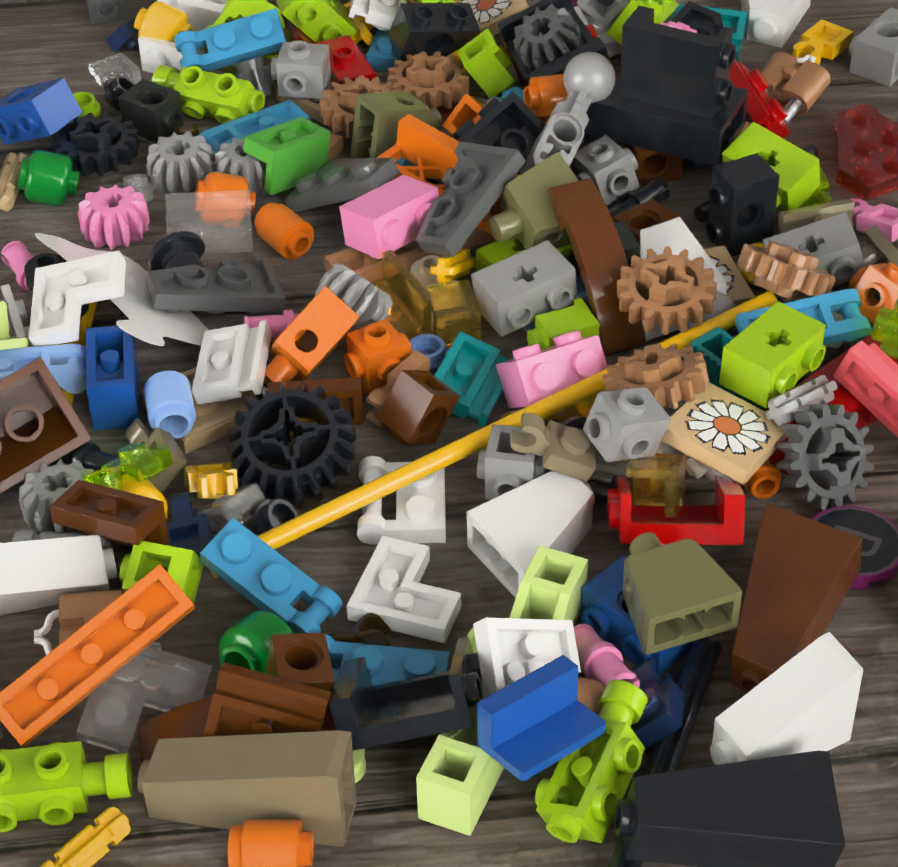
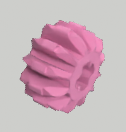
[78,184,150,250]

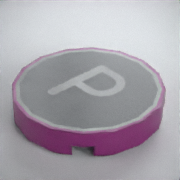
[812,505,898,589]

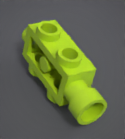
[152,65,265,124]
[535,680,648,843]
[0,741,134,832]

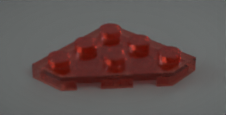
[834,104,898,201]

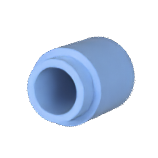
[144,371,196,439]

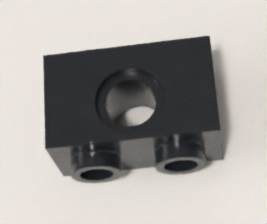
[388,3,480,62]
[705,153,780,257]

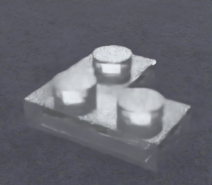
[76,647,212,753]

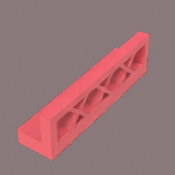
[833,340,898,438]

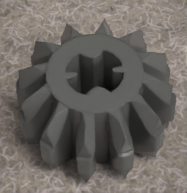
[513,4,581,70]

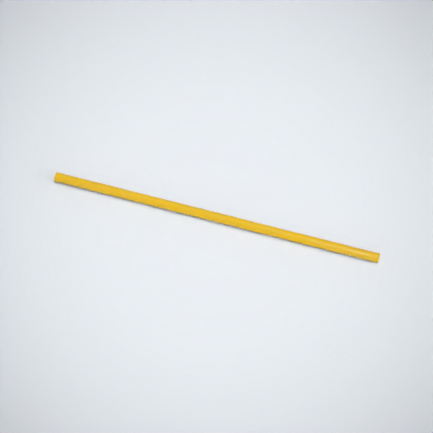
[210,291,777,578]

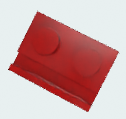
[729,59,791,138]

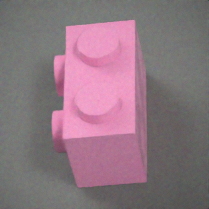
[339,175,439,259]
[496,330,607,408]

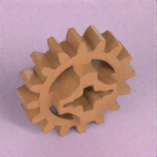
[387,51,470,109]
[320,75,402,138]
[737,241,836,300]
[617,246,717,335]
[603,344,709,412]

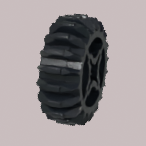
[227,380,357,507]

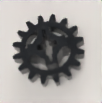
[51,112,140,177]

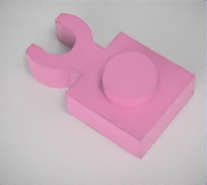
[850,198,898,242]

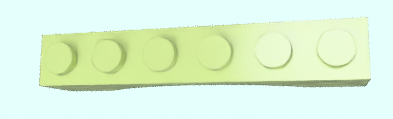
[416,546,588,836]

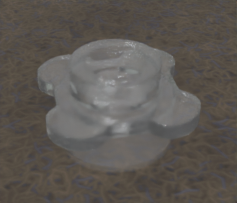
[112,174,160,202]

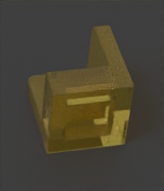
[426,279,481,349]
[626,453,685,517]

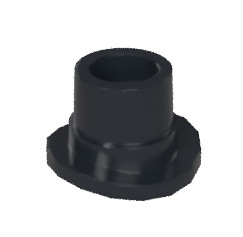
[148,231,206,271]

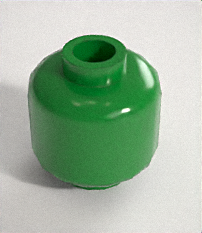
[18,150,80,206]
[218,610,292,674]

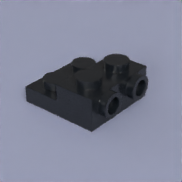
[452,91,545,174]

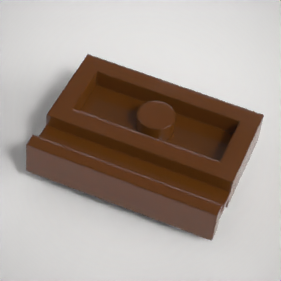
[203,662,331,737]

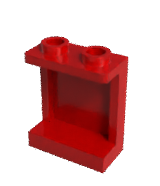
[607,476,745,545]

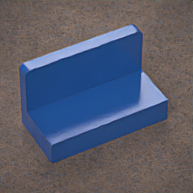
[477,655,606,781]

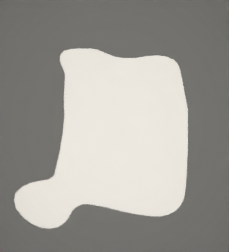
[35,233,209,346]

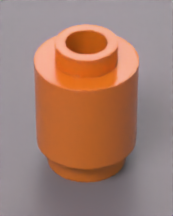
[523,74,568,117]
[254,203,314,260]
[228,819,314,867]

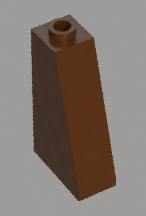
[732,503,863,694]

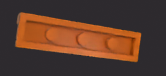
[376,114,520,235]
[0,564,195,748]

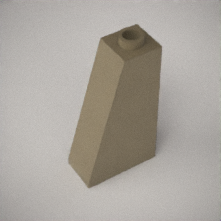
[137,730,357,848]

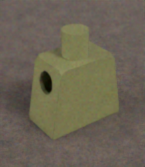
[350,92,442,158]
[488,152,578,249]
[622,532,742,655]

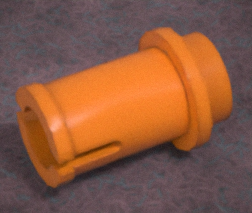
[744,458,782,499]

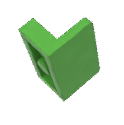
[243,117,331,195]

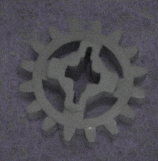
[776,404,875,510]

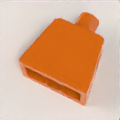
[264,286,360,386]

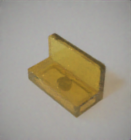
[371,250,432,341]

